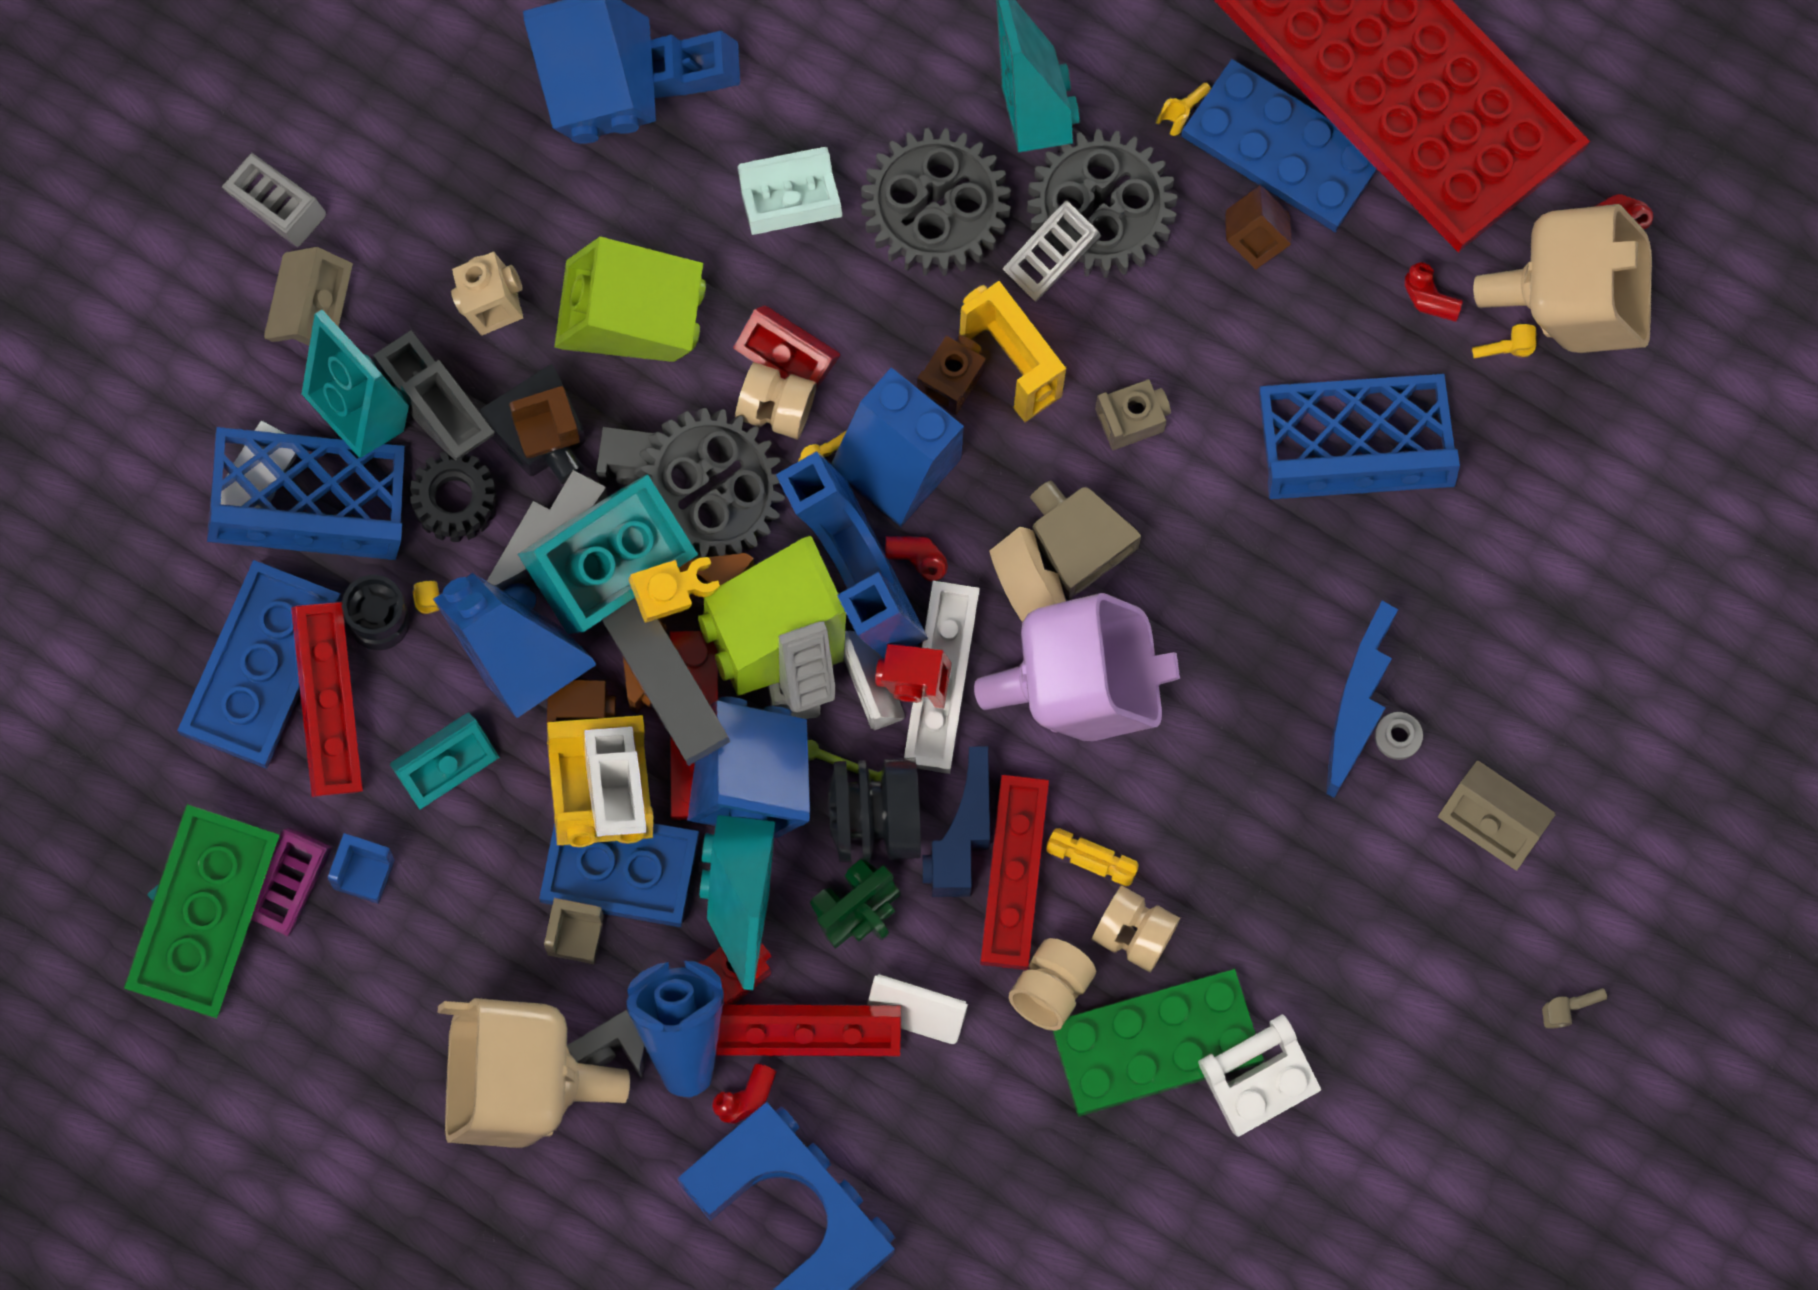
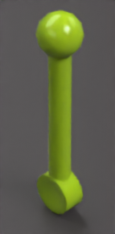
[807,740,882,781]

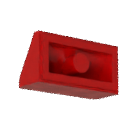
[733,306,840,390]

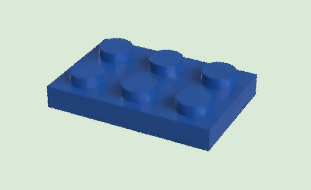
[539,822,699,928]

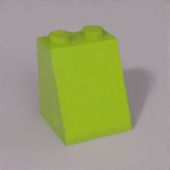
[554,236,706,362]
[698,536,846,696]

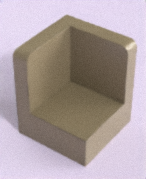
[544,898,604,964]

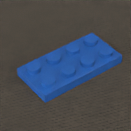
[1181,59,1378,233]
[177,560,342,769]

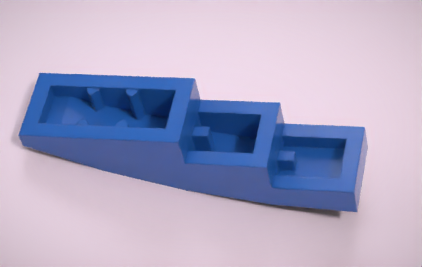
[1326,601,1398,798]

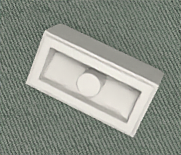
[844,631,905,731]
[867,974,968,1044]

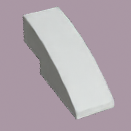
[584,727,646,836]

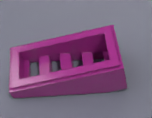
[251,828,332,936]

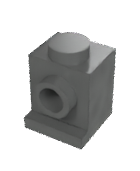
[596,427,655,486]

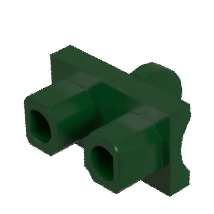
[810,859,901,949]

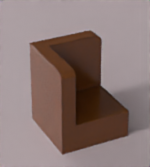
[1225,185,1292,269]
[509,386,580,458]

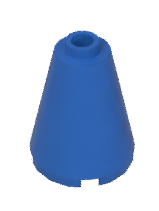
[626,961,724,1097]

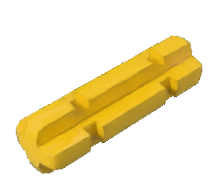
[1046,828,1139,886]

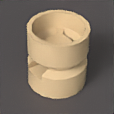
[735,362,817,440]
[1092,885,1180,973]
[1008,938,1096,1031]

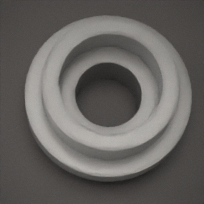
[1375,712,1423,760]

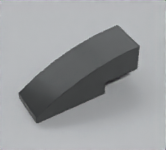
[373,330,494,461]

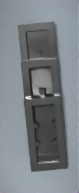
[602,598,730,766]

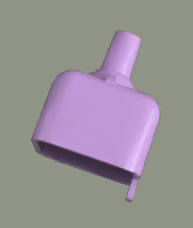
[974,593,1180,741]

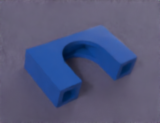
[776,451,928,658]
[678,1102,895,1290]

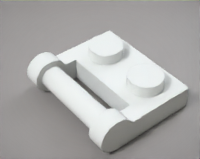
[1198,1014,1321,1137]

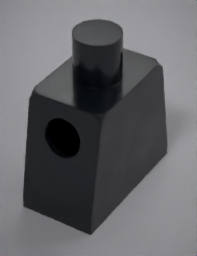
[478,364,585,484]

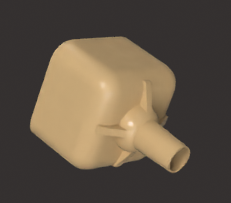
[1473,204,1652,353]
[438,998,630,1148]

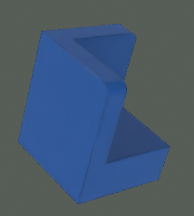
[328,833,395,904]

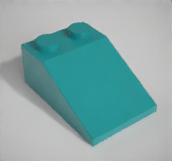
[996,0,1079,152]
[301,310,409,458]
[517,474,698,634]
[700,815,775,990]

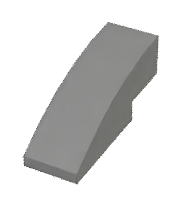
[487,470,608,591]

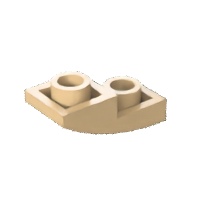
[989,527,1066,622]

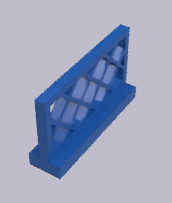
[1259,374,1460,499]
[207,427,405,560]

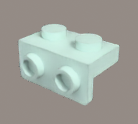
[738,147,842,235]

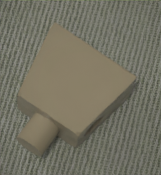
[1030,480,1141,601]

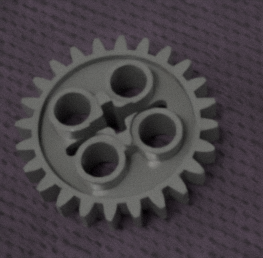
[861,128,1010,276]
[1027,129,1177,278]
[634,408,785,559]

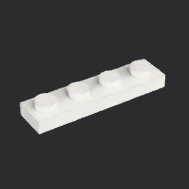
[904,581,980,774]

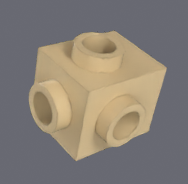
[451,252,523,336]

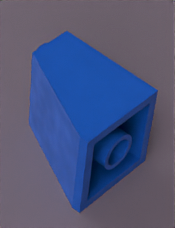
[523,0,656,144]
[831,367,964,527]
[433,573,596,718]
[687,697,810,838]

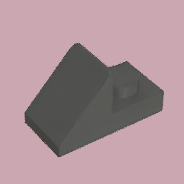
[567,1010,648,1078]

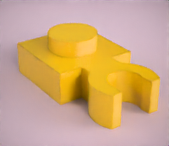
[628,557,720,623]

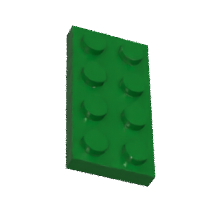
[123,804,279,1018]
[1052,969,1264,1117]

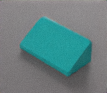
[390,713,500,810]

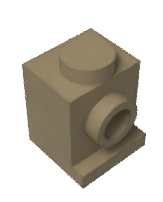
[1095,379,1171,451]

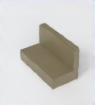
[264,247,353,346]
[1438,761,1555,871]

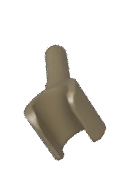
[1542,988,1607,1029]

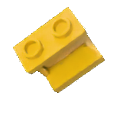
[959,281,1066,423]
[547,715,654,847]

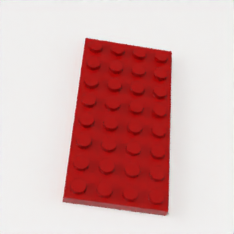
[1214,0,1590,253]

